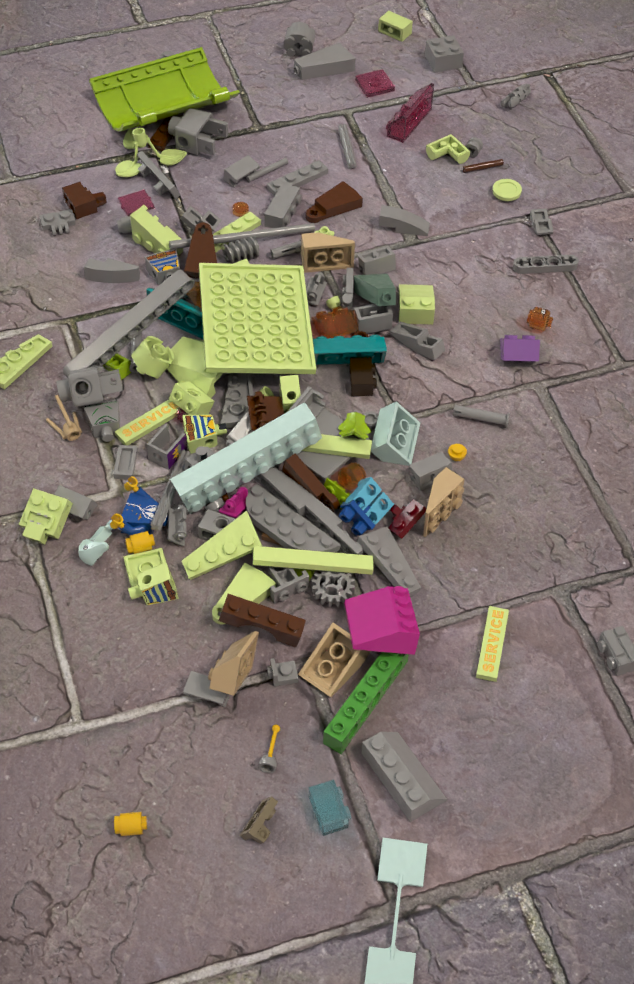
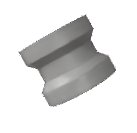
[465,137,483,157]

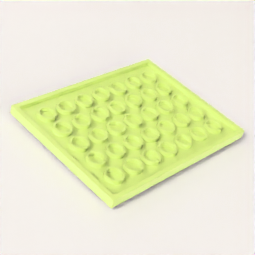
[199,263,316,374]

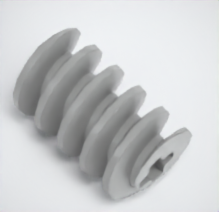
[222,236,259,264]

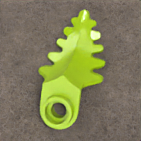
[338,412,371,440]

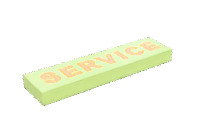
[114,399,185,445]
[476,606,509,682]

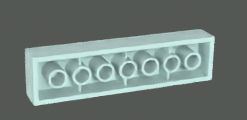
[170,402,322,514]

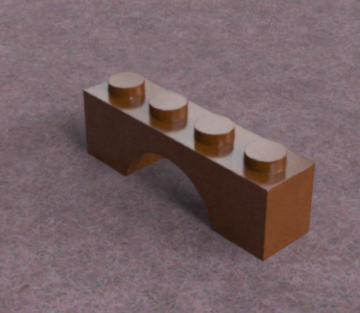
[218,593,306,647]

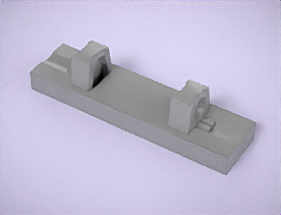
[137,151,181,199]

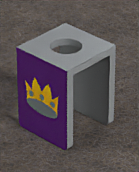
[147,424,188,470]

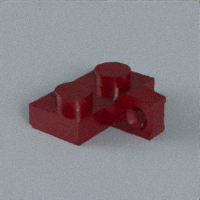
[388,499,426,539]

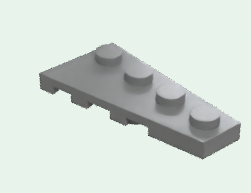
[220,373,254,428]

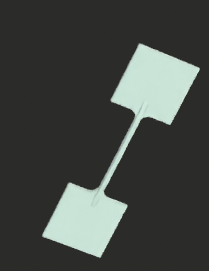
[364,838,427,984]

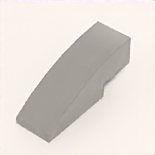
[379,205,430,236]
[84,258,140,283]
[390,322,445,360]

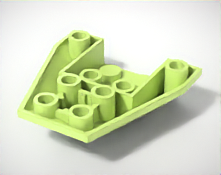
[167,337,223,398]

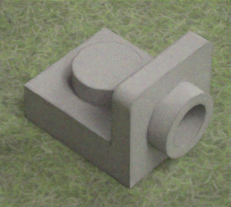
[267,658,298,686]

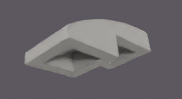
[530,208,553,235]

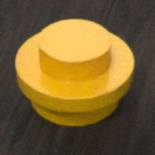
[448,444,467,461]

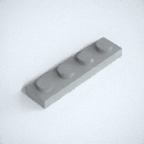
[267,160,328,196]

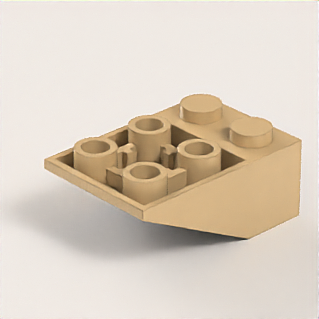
[423,467,465,537]

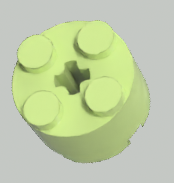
[131,336,174,379]

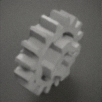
[312,570,355,607]

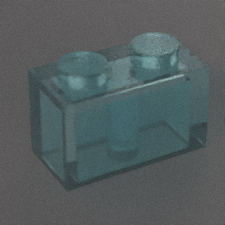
[309,780,351,836]

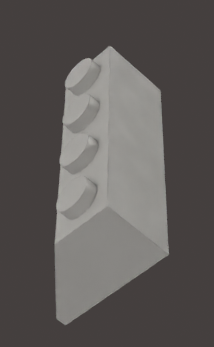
[362,732,447,822]

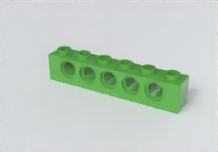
[323,652,409,754]

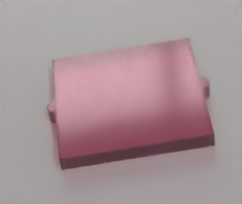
[118,190,155,216]

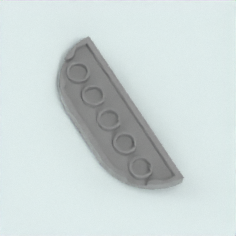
[246,484,341,553]

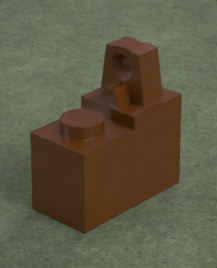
[62,182,107,219]

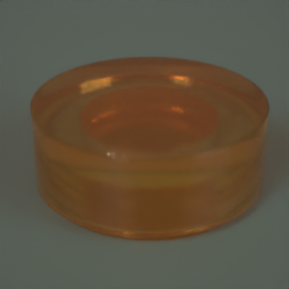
[232,202,249,217]

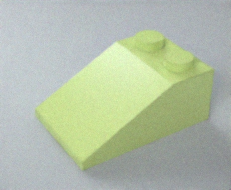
[399,284,435,325]

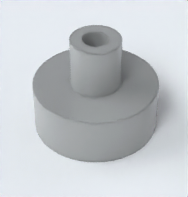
[205,498,225,514]

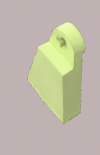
[212,563,276,625]

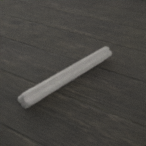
[151,450,190,531]

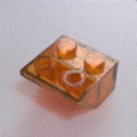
[311,306,359,338]

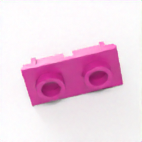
[219,487,248,518]

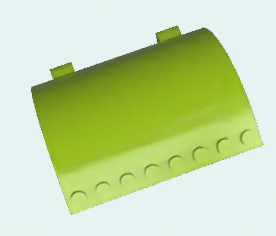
[89,47,240,132]

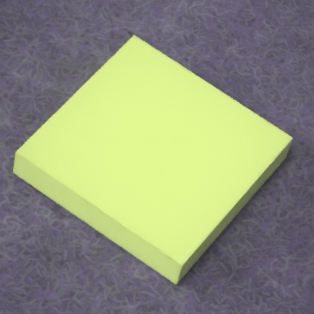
[123,548,166,587]

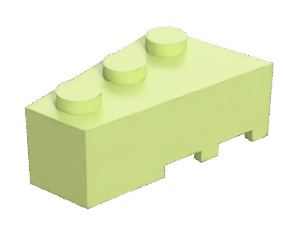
[130,205,183,256]

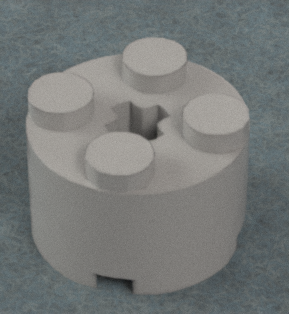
[284,22,315,57]

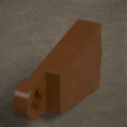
[306,181,363,223]
[184,222,217,279]
[282,453,340,512]

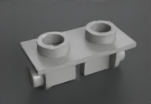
[306,272,327,306]
[167,505,188,547]

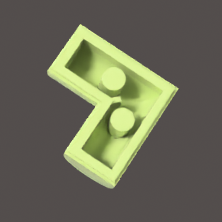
[426,134,470,164]

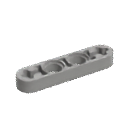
[513,255,579,274]

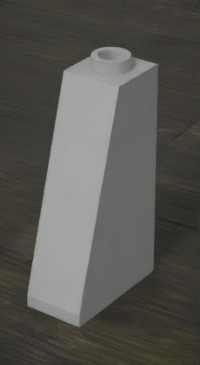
[293,43,356,80]

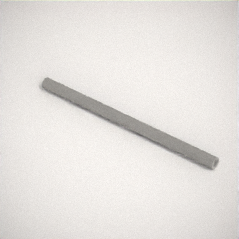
[169,223,315,249]

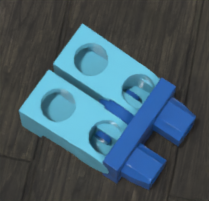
[339,477,394,536]

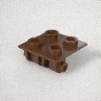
[246,391,284,431]

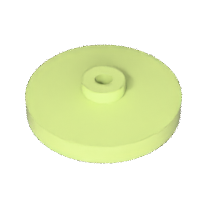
[492,179,522,201]

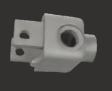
[168,108,228,156]
[56,366,123,407]

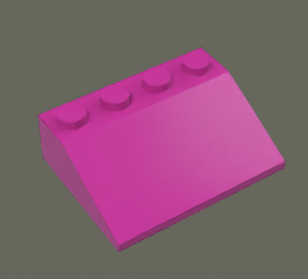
[344,586,420,655]

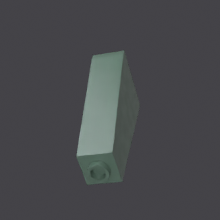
[353,274,396,306]

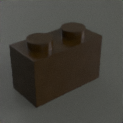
[349,357,377,397]

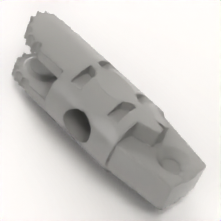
[500,84,531,108]

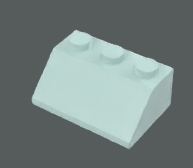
[371,402,420,466]

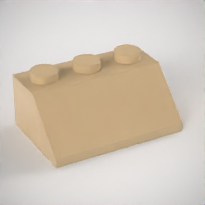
[208,631,259,696]

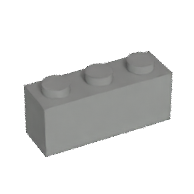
[265,183,302,228]

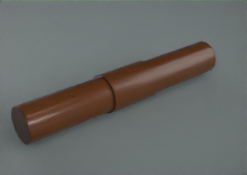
[463,159,504,173]

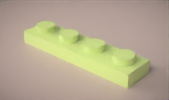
[213,212,261,252]

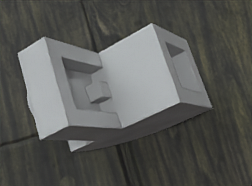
[180,206,222,235]

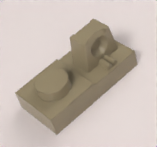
[240,796,278,844]

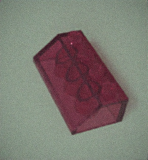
[386,83,434,143]

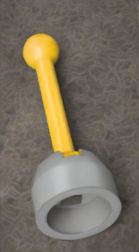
[258,724,280,773]

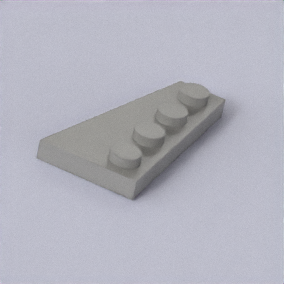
[357,526,421,596]

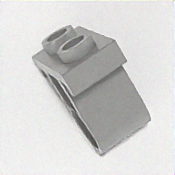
[269,566,309,604]

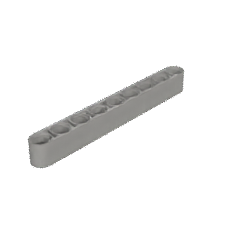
[63,270,194,385]

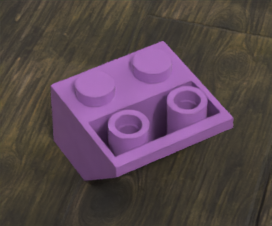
[500,335,540,361]

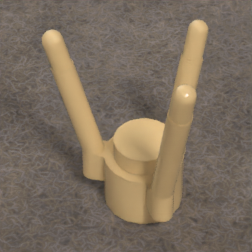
[46,395,82,441]

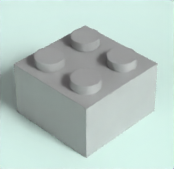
[425,36,464,73]

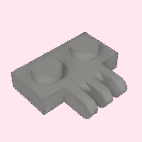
[40,209,76,236]

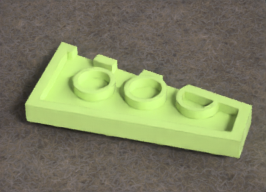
[0,334,53,390]
[182,511,263,580]

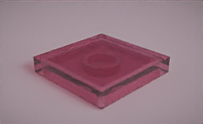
[355,69,395,98]

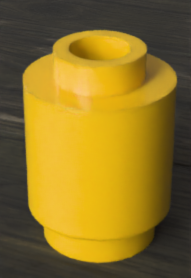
[125,531,155,554]
[114,812,147,836]

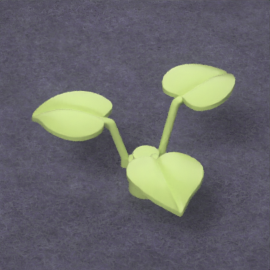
[115,128,187,177]

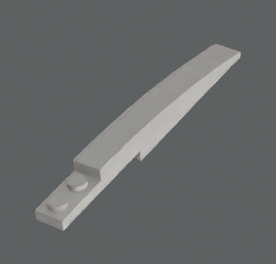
[226,439,363,555]

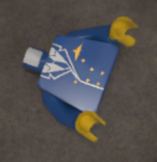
[110,476,168,535]

